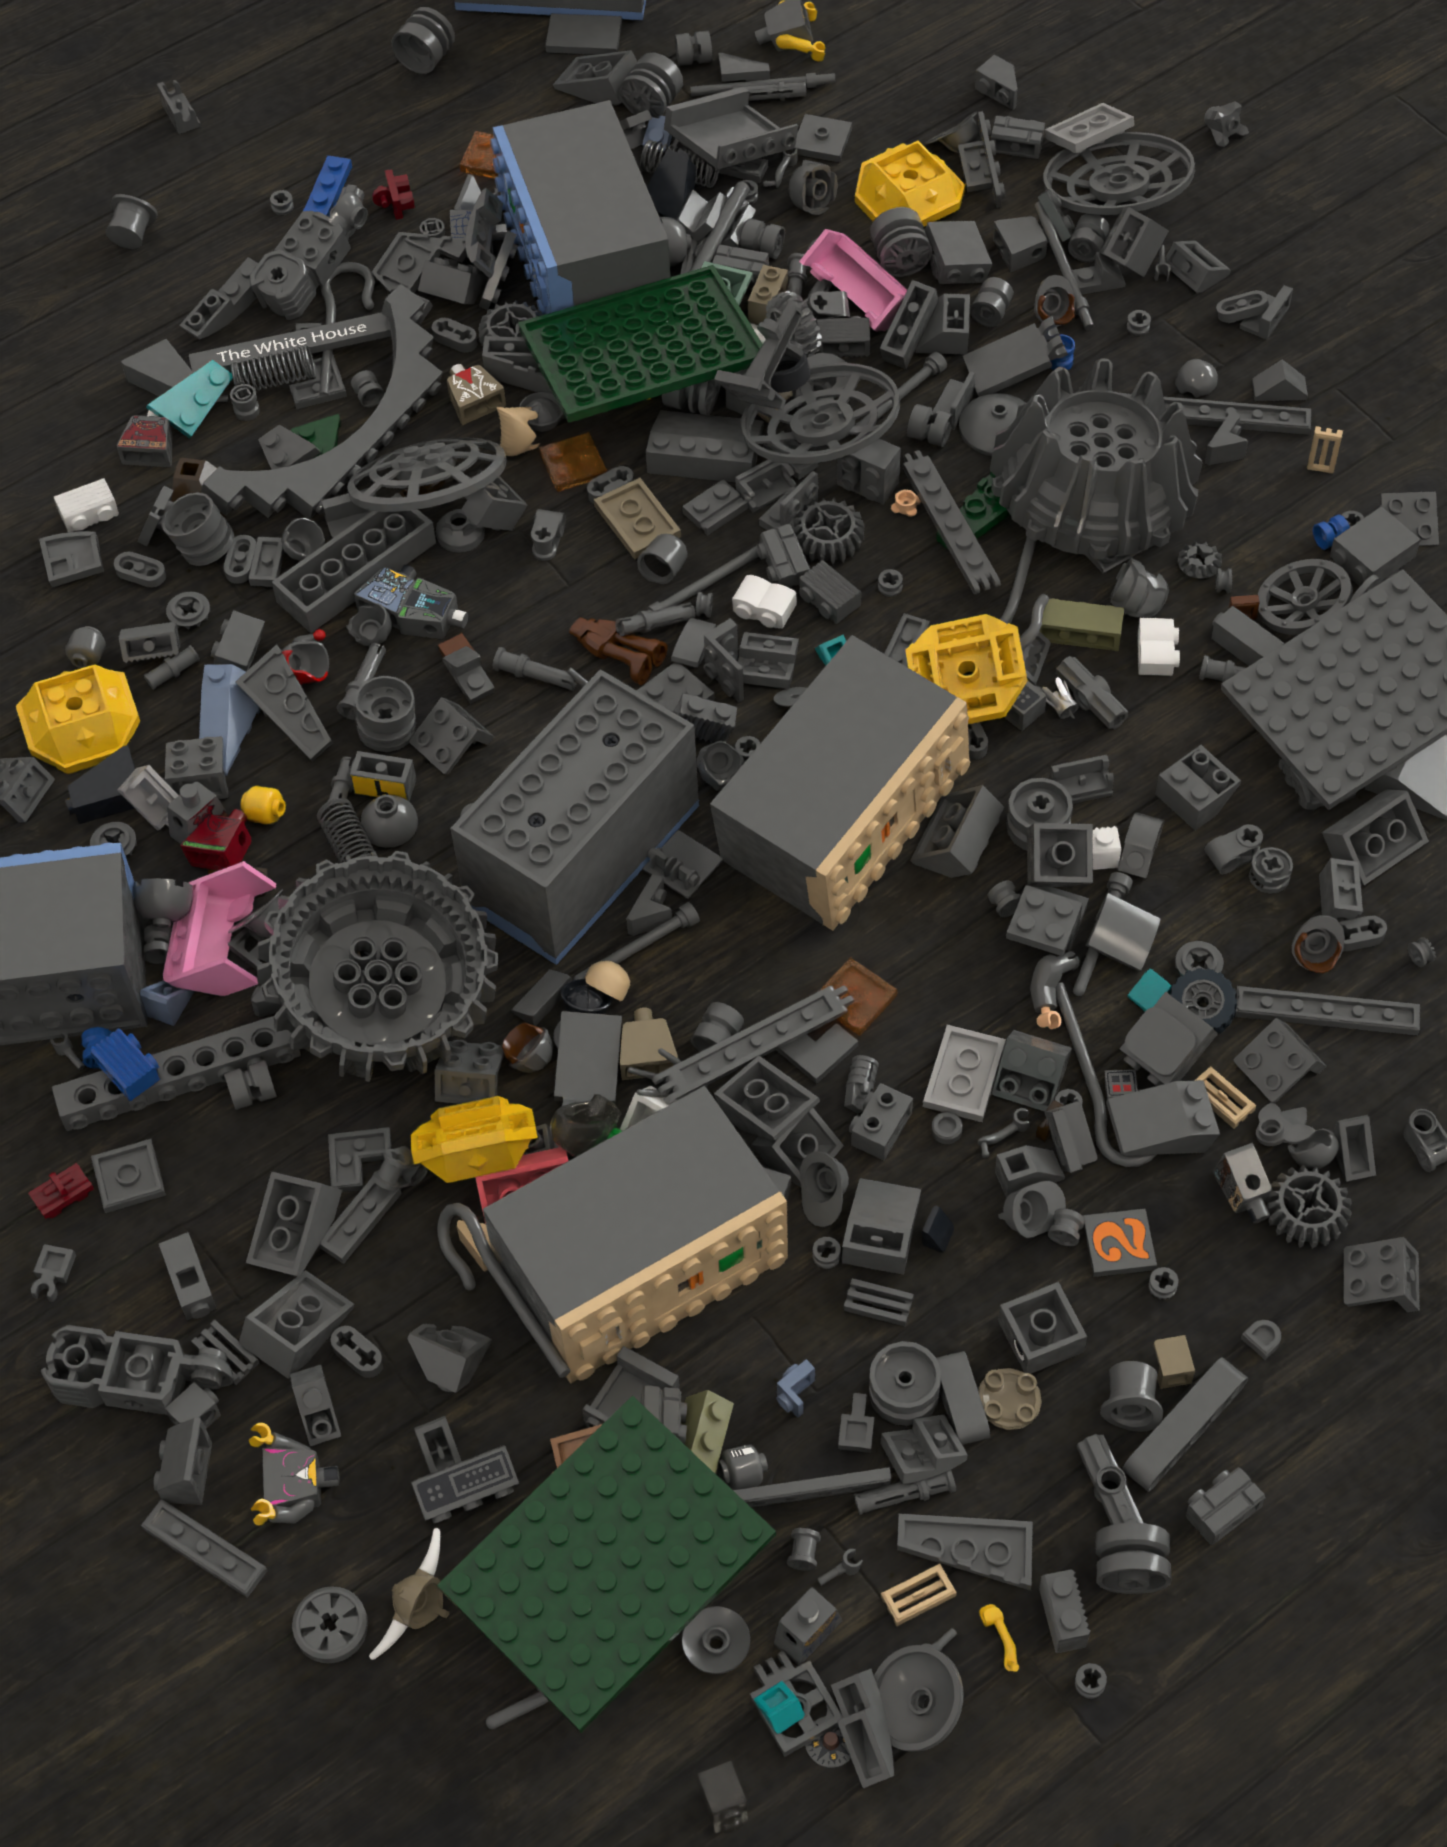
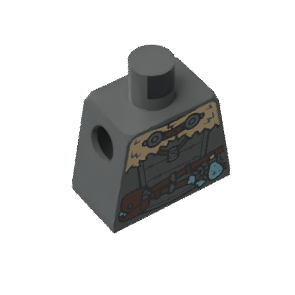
[1213,1142,1272,1223]

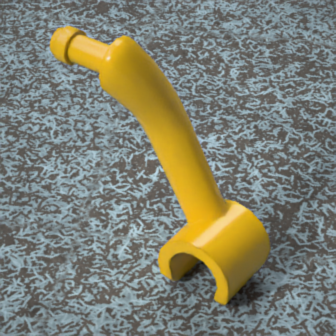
[979,1604,1019,1672]

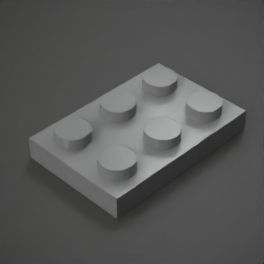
[1045,103,1135,153]
[923,1025,1006,1122]

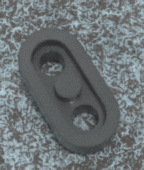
[1216,290,1269,323]
[224,535,256,584]
[114,552,167,587]

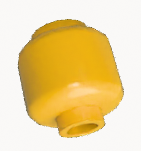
[241,786,286,825]

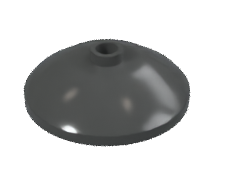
[959,393,1026,456]
[874,1645,964,1752]

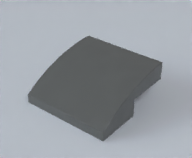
[738,632,799,689]
[1085,893,1160,971]
[880,1415,968,1484]

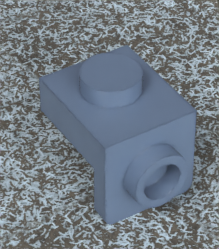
[642,116,672,153]
[776,1359,815,1418]

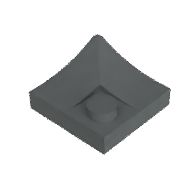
[39,531,104,587]

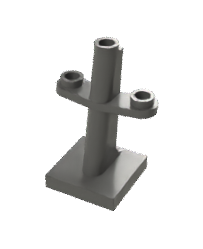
[714,300,804,410]

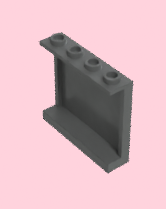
[664,87,798,169]

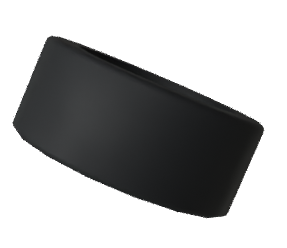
[771,353,810,393]

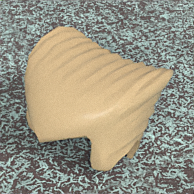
[497,406,540,456]

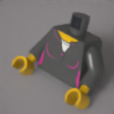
[249,1423,340,1526]

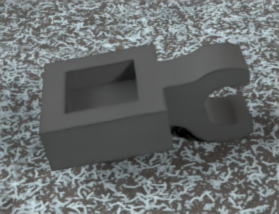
[838,1393,874,1453]

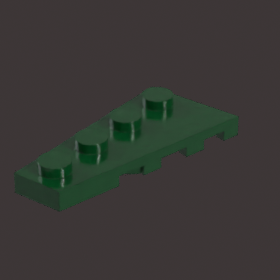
[936,471,1010,549]

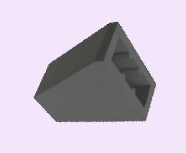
[121,339,193,396]

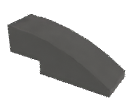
[831,1669,894,1788]

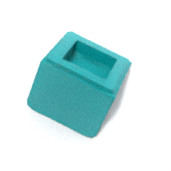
[815,635,846,666]
[1127,969,1172,1011]
[754,1681,805,1734]

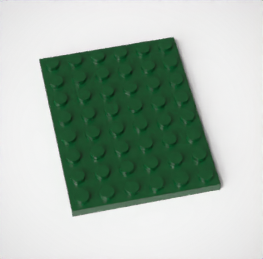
[518,265,763,423]
[437,1395,776,1733]

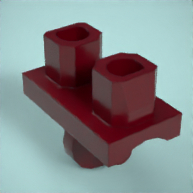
[372,169,415,220]
[28,1163,94,1219]

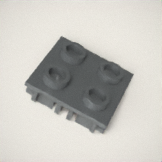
[1378,491,1439,546]
[642,830,724,899]

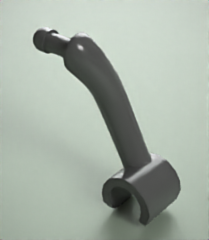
[763,149,798,188]
[978,1108,1030,1158]

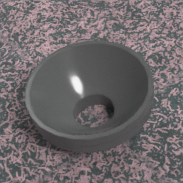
[436,509,485,553]

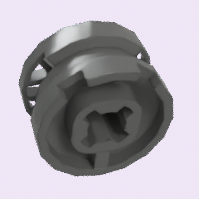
[1249,847,1293,894]

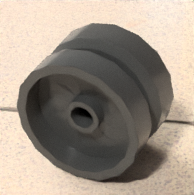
[1006,778,1073,851]
[869,1341,941,1426]
[1095,1523,1172,1594]

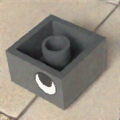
[998,1282,1087,1374]

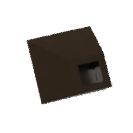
[172,458,227,519]

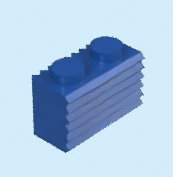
[90,1028,160,1101]

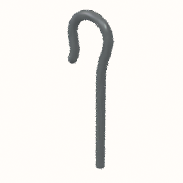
[319,262,376,398]
[1000,536,1049,651]
[1055,983,1157,1167]
[437,1203,570,1378]

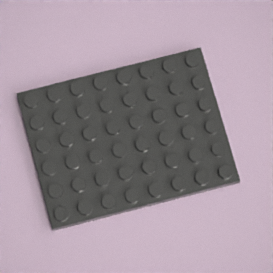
[1221,569,1447,810]

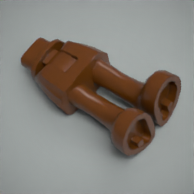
[569,617,668,685]

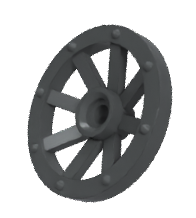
[1258,559,1353,635]

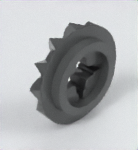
[1178,541,1222,579]
[166,592,211,630]
[90,822,137,856]
[1175,941,1224,976]

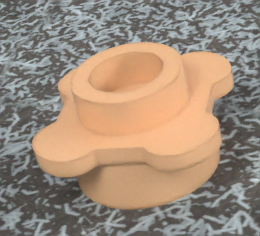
[891,490,921,517]

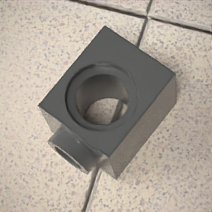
[165,1382,221,1428]

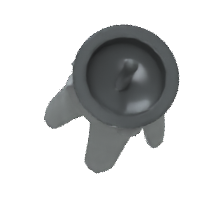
[1042,677,1079,719]

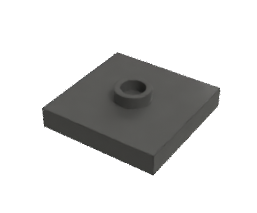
[792,114,852,163]

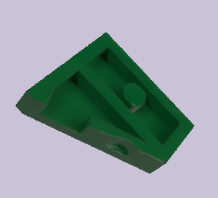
[291,414,341,459]

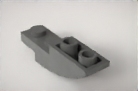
[179,257,258,340]

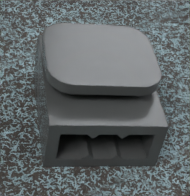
[1330,507,1421,586]
[1120,992,1218,1086]

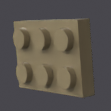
[594,478,681,559]

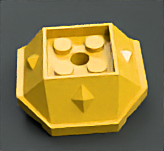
[855,141,965,226]
[905,614,1028,724]
[16,664,140,774]
[411,1096,538,1183]

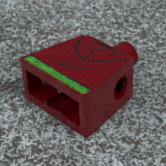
[180,809,251,870]

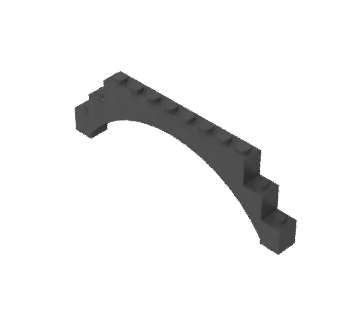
[201,284,443,520]

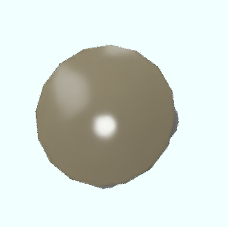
[978,1368,1042,1430]

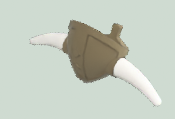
[369,1528,449,1660]

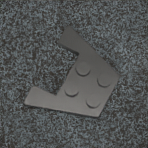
[372,232,467,324]

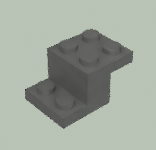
[1006,885,1089,956]

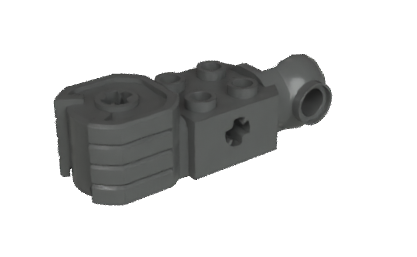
[250,191,368,320]
[41,1325,233,1415]

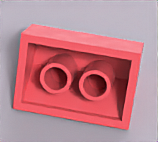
[475,1146,568,1224]

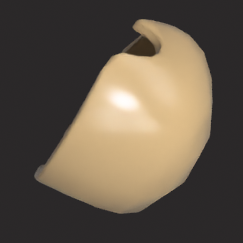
[585,961,630,1001]

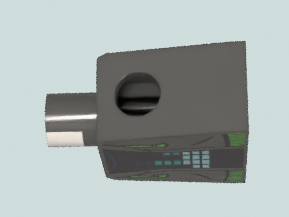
[398,577,468,639]

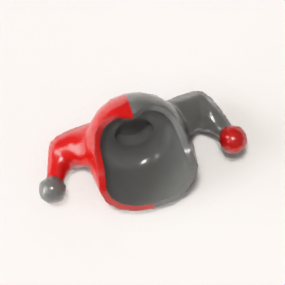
[282,629,329,685]

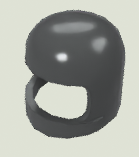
[637,534,687,584]

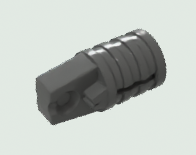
[844,1055,879,1114]

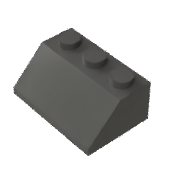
[910,785,1004,878]
[1322,789,1429,885]

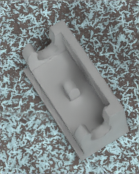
[118,765,179,830]

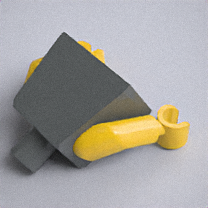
[755,0,825,62]

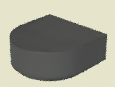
[1241,1320,1281,1360]

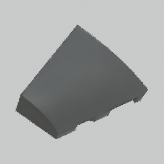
[718,53,770,82]

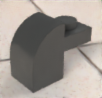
[1118,812,1165,878]

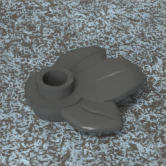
[1256,1102,1315,1146]

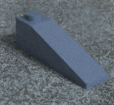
[199,664,261,776]

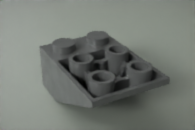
[842,1178,921,1275]

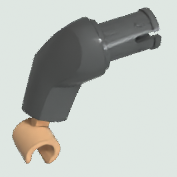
[1030,951,1079,1029]

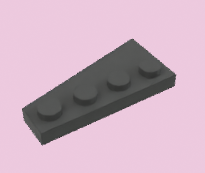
[235,645,333,762]
[897,1514,1033,1591]

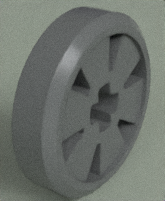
[292,1587,368,1663]

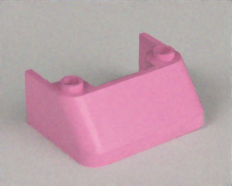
[799,229,907,332]
[163,861,276,996]

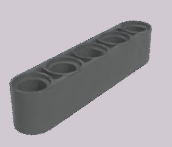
[1122,1357,1248,1492]

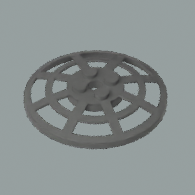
[1043,132,1195,215]
[741,363,900,464]
[347,438,507,512]

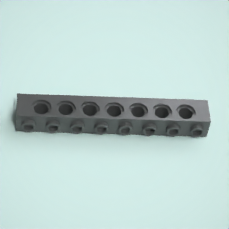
[52,1016,301,1131]

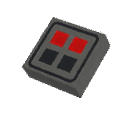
[1104,1070,1138,1101]

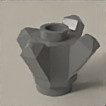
[1204,101,1249,148]

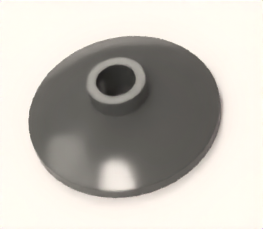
[682,1606,750,1674]

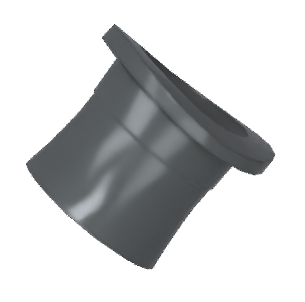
[105,194,158,249]
[1100,1361,1163,1432]

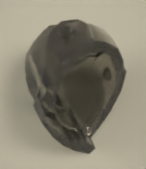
[549,1094,621,1157]

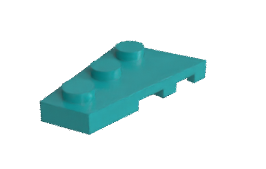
[146,360,233,439]

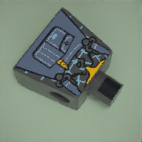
[354,565,417,630]

